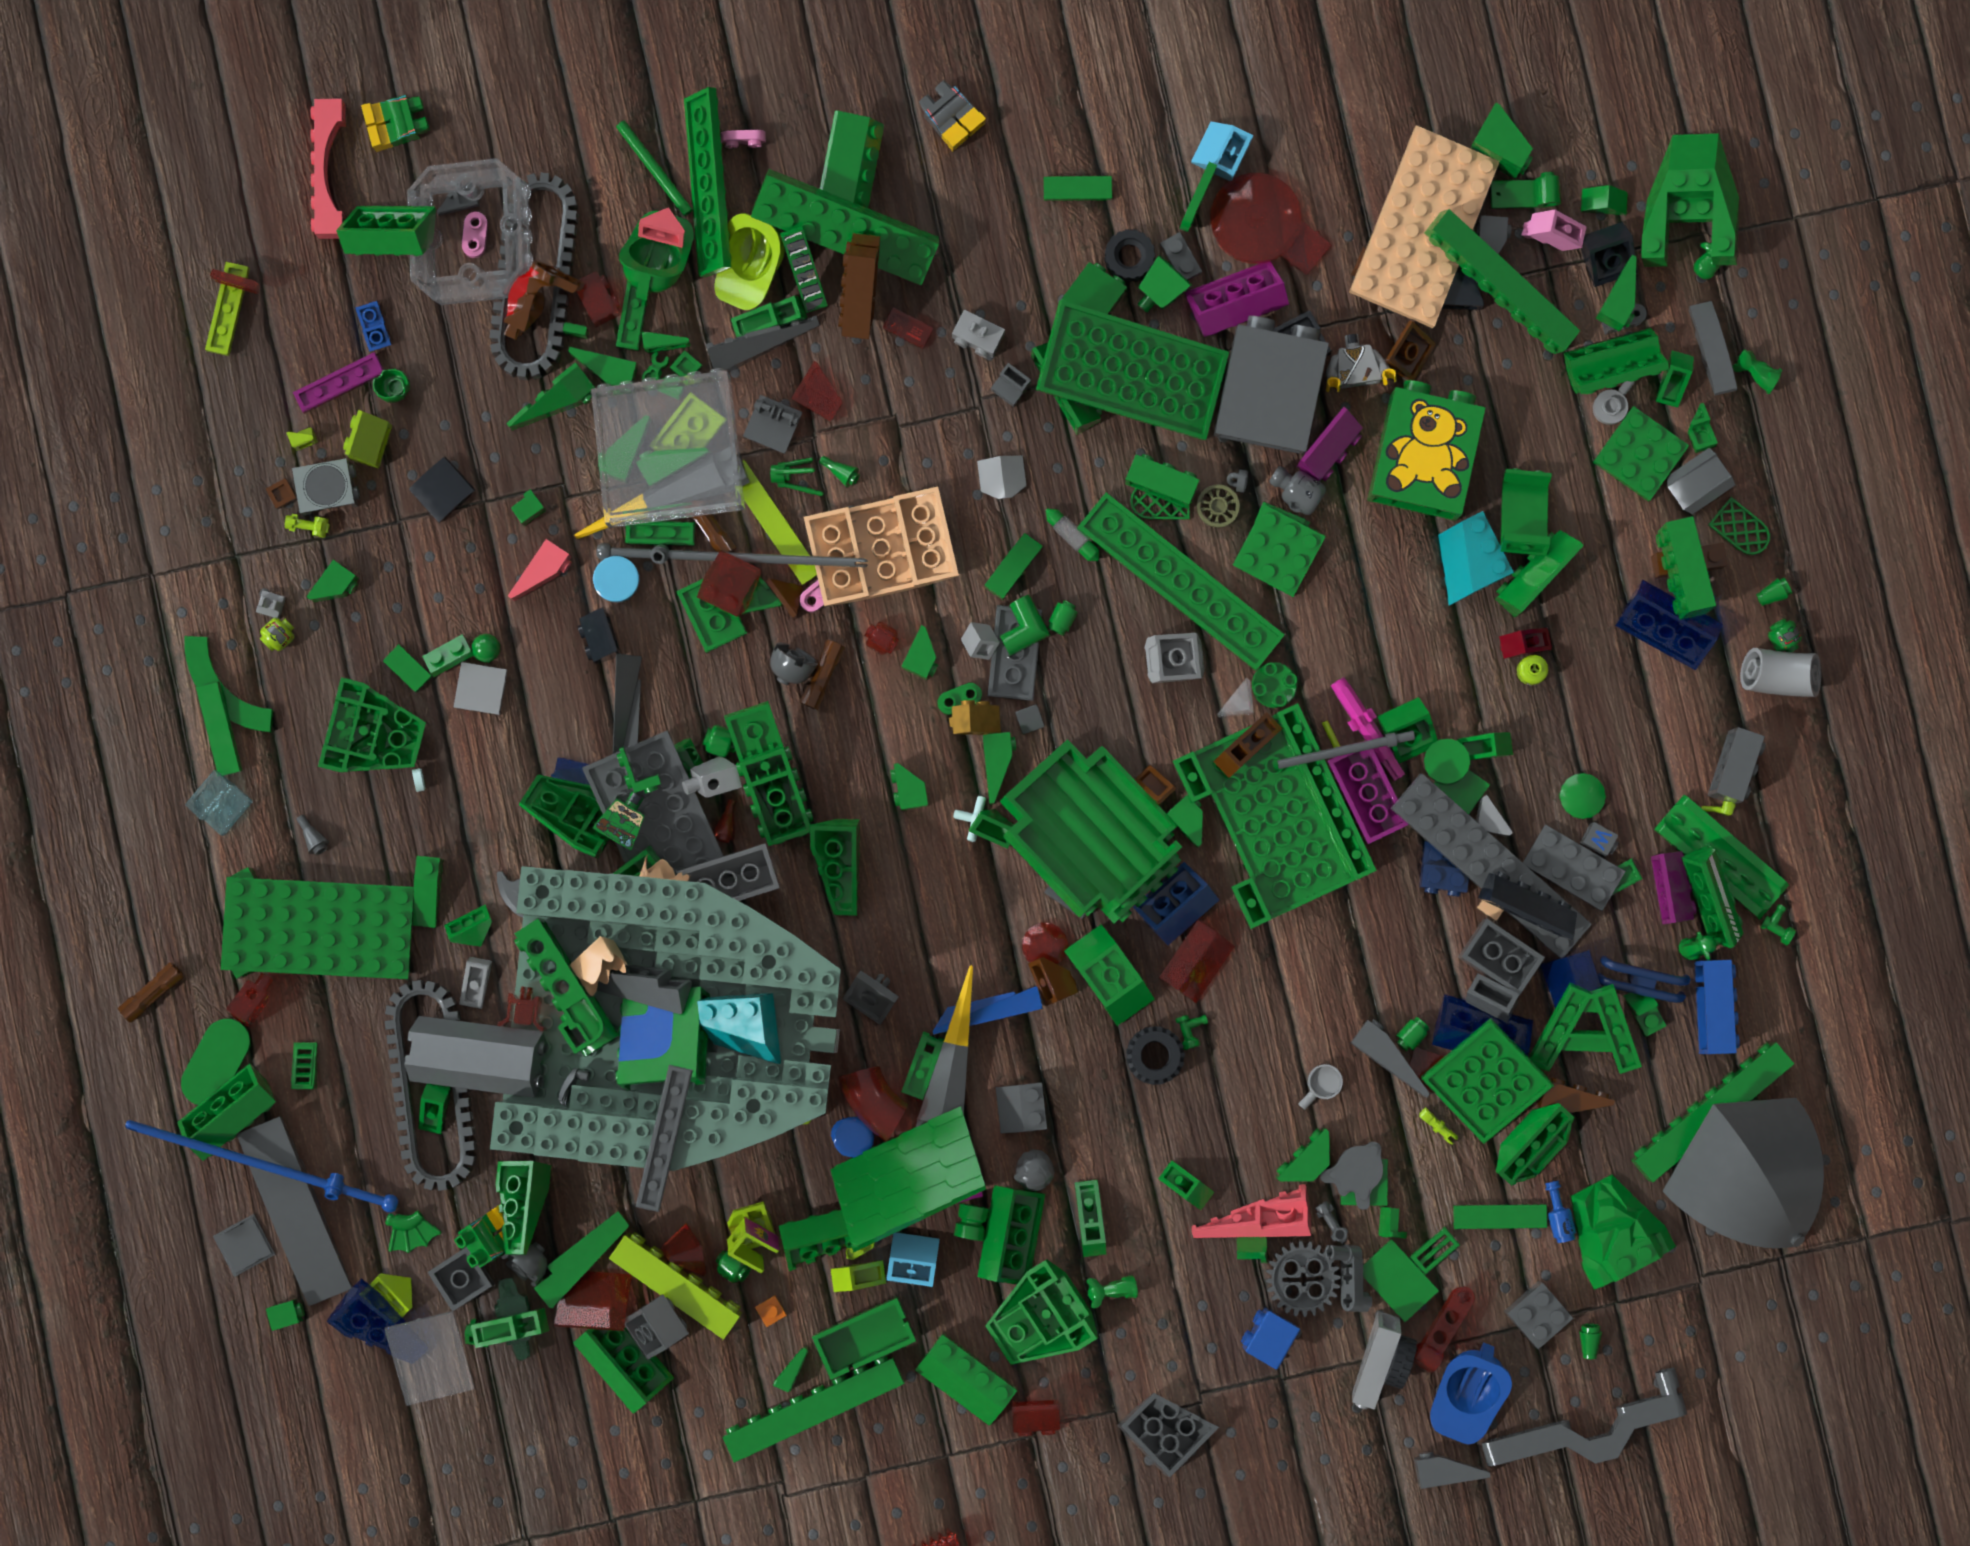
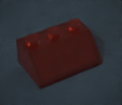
[1158,920,1235,1004]

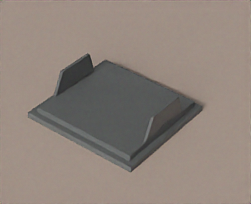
[213,1214,276,1277]

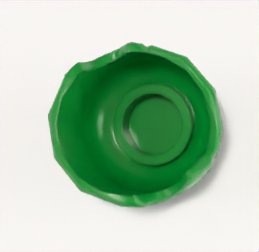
[373,368,410,403]

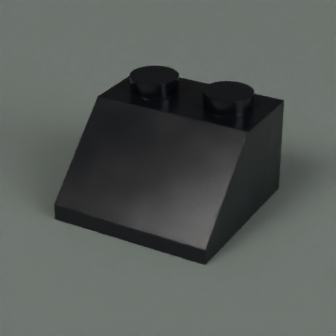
[1581,222,1637,287]
[577,607,621,664]

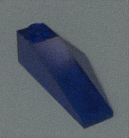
[327,1278,428,1364]

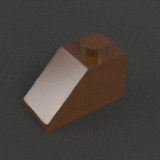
[1028,957,1079,1006]

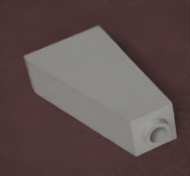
[1352,1311,1401,1410]

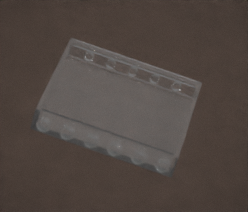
[591,368,745,528]

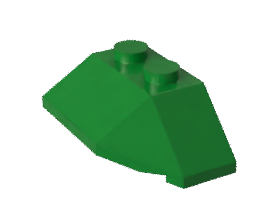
[1496,1103,1574,1186]

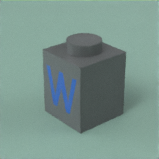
[1579,822,1619,857]

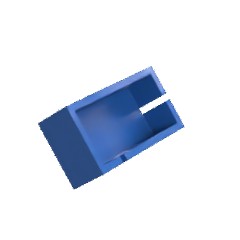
[1694,960,1740,1054]

